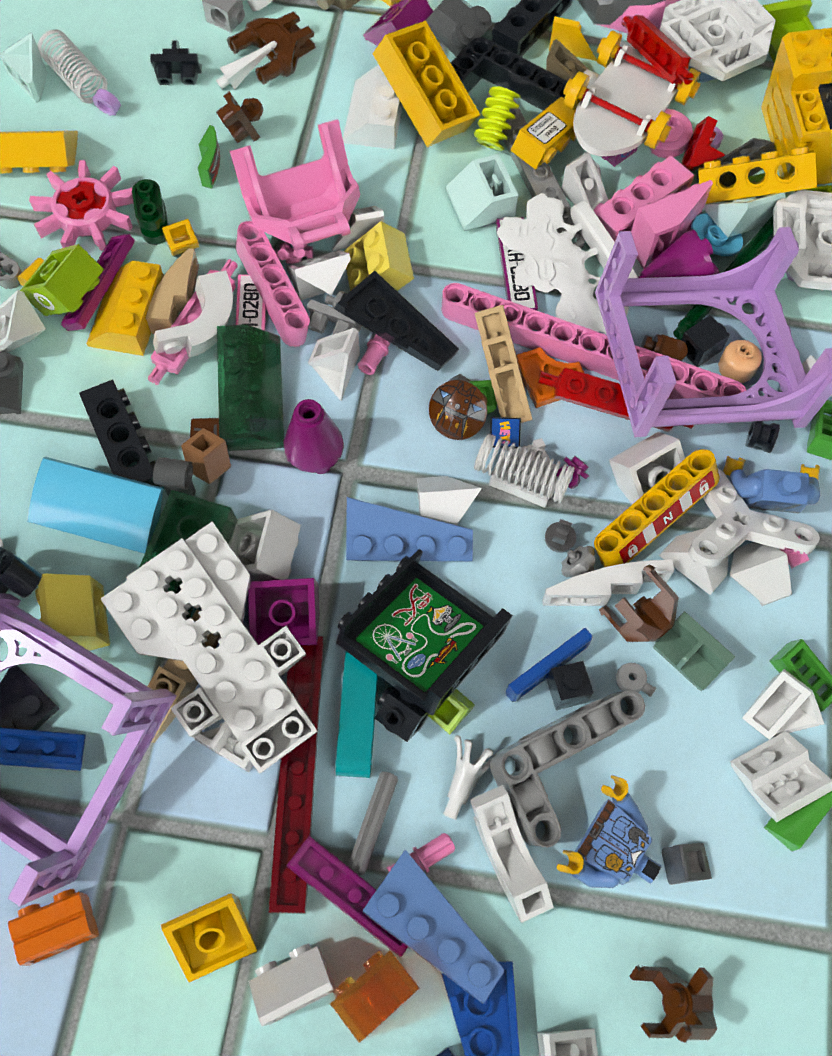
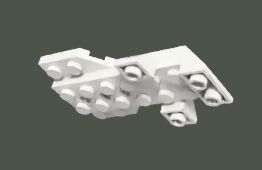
[100,522,318,774]

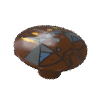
[429,380,488,440]

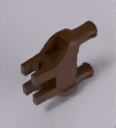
[227,11,315,85]

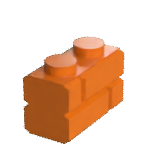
[8,889,99,966]

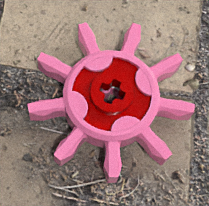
[29,160,134,251]

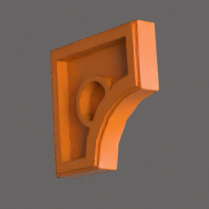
[516,347,584,408]

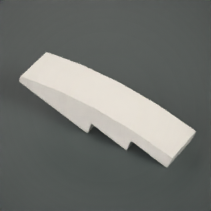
[542,559,674,606]

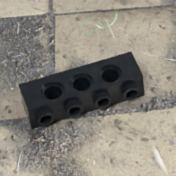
[491,0,573,57]
[79,379,160,487]

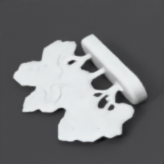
[497,193,638,335]

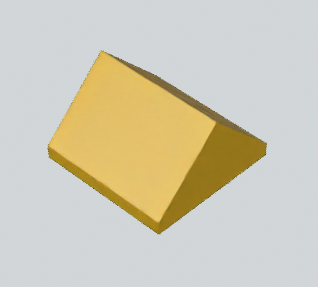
[161,893,257,982]

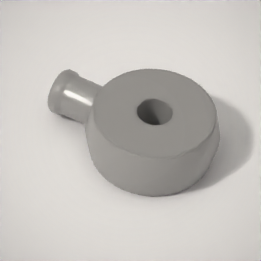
[616,663,656,697]

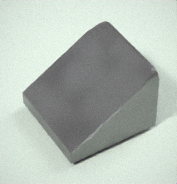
[662,843,712,885]

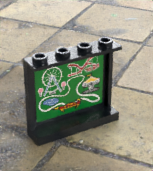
[336,549,513,716]

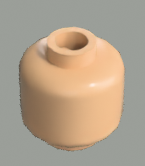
[718,340,762,383]

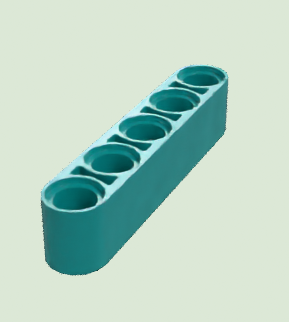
[336,651,378,778]

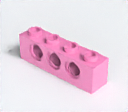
[593,156,694,242]

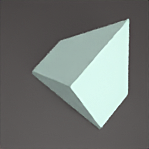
[0,32,48,103]

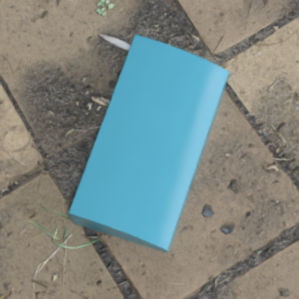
[27,457,164,554]

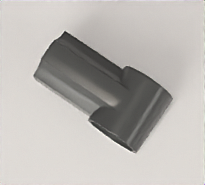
[153,457,196,506]

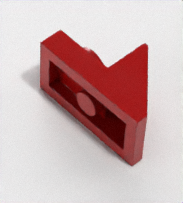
[681,116,725,172]

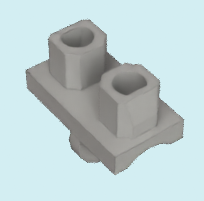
[307,291,362,335]

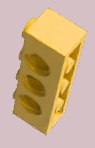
[698,146,817,204]

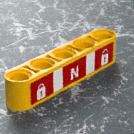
[594,449,720,567]

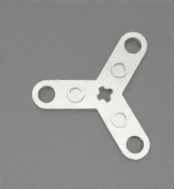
[688,469,820,569]

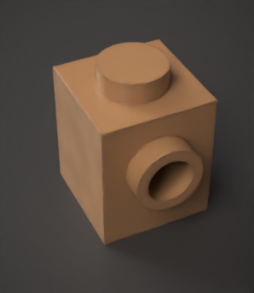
[181,428,231,484]

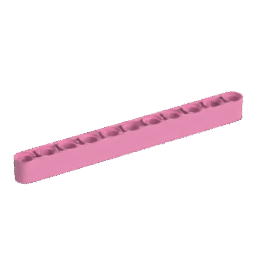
[441,283,746,399]

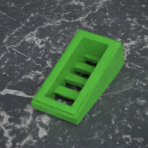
[807,400,832,460]
[769,639,832,712]

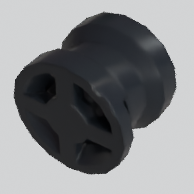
[746,421,780,453]

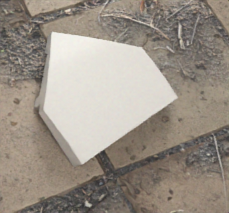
[489,438,558,508]

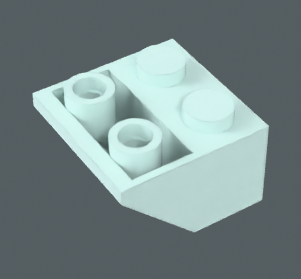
[446,153,518,231]

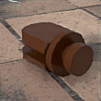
[641,334,688,361]

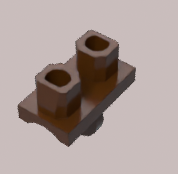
[216,91,264,143]

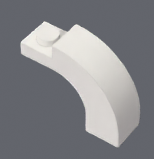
[153,270,233,358]
[470,785,554,923]

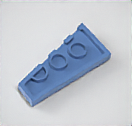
[346,497,473,561]
[362,850,505,1004]

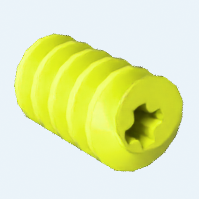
[474,86,521,151]

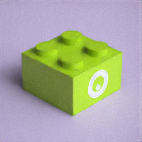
[20,244,104,316]

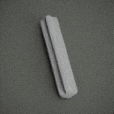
[347,771,398,875]

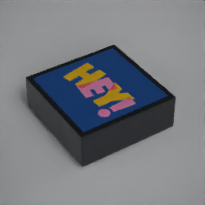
[490,417,521,449]

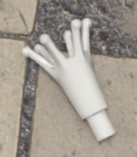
[443,735,493,820]

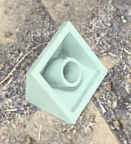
[704,192,786,237]

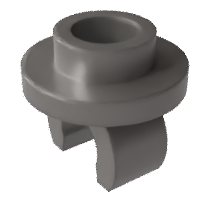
[545,519,576,553]

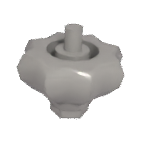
[561,546,596,577]

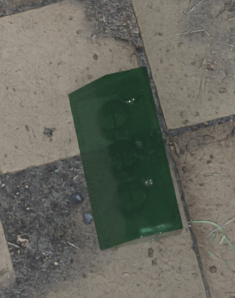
[217,325,284,451]

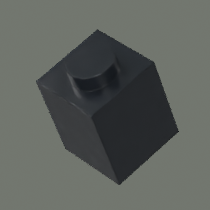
[681,315,730,367]
[546,661,594,710]

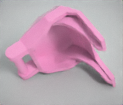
[230,119,360,251]

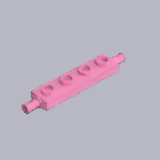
[148,259,238,385]

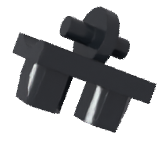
[150,40,202,85]

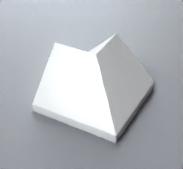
[286,250,351,300]
[0,290,46,353]

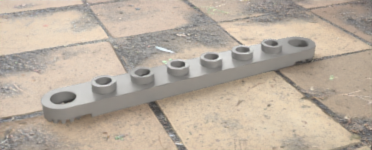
[487,93,585,248]

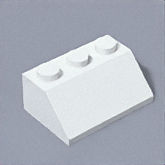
[343,64,403,149]

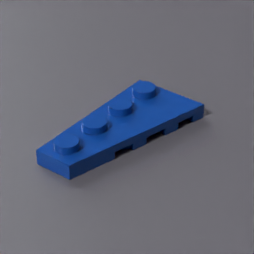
[441,961,520,1056]

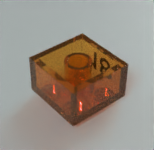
[330,950,419,1043]

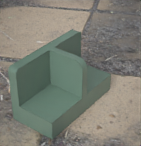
[653,611,735,691]

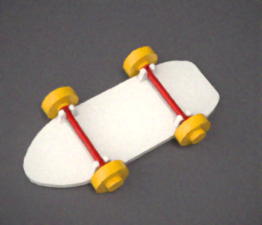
[563,30,701,156]

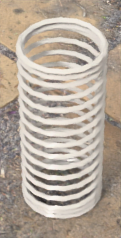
[38,29,108,104]
[474,434,575,504]

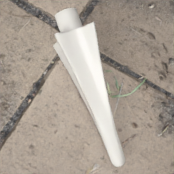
[216,41,277,90]

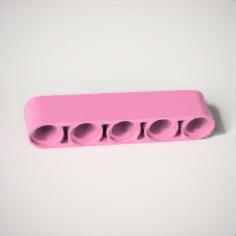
[236,221,310,347]

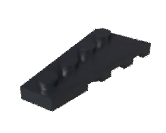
[334,270,459,371]

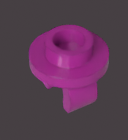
[556,456,589,489]

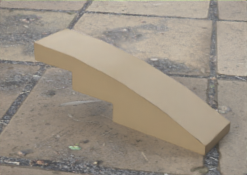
[474,305,533,423]

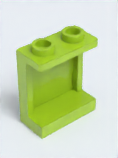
[762,0,815,63]

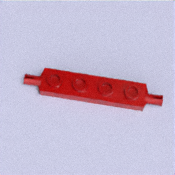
[621,15,694,85]
[538,368,694,432]

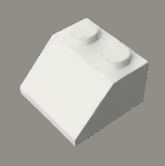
[609,432,685,504]
[228,510,301,582]
[249,943,337,1026]

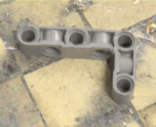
[490,690,645,848]

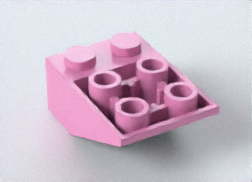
[631,180,713,269]

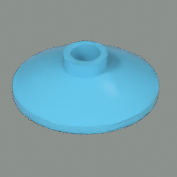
[691,213,743,256]

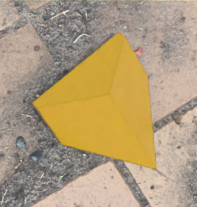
[549,16,597,61]

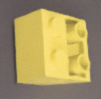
[344,221,414,291]
[35,573,110,651]

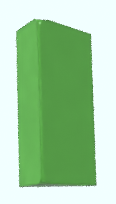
[764,791,832,851]

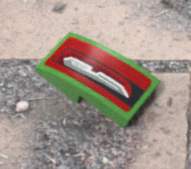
[197,125,220,189]

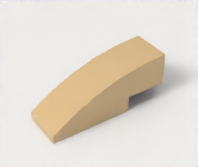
[146,248,199,334]

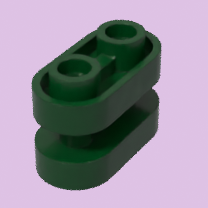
[132,179,169,245]

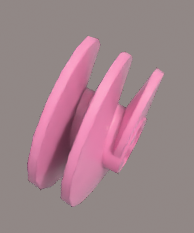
[650,109,693,159]

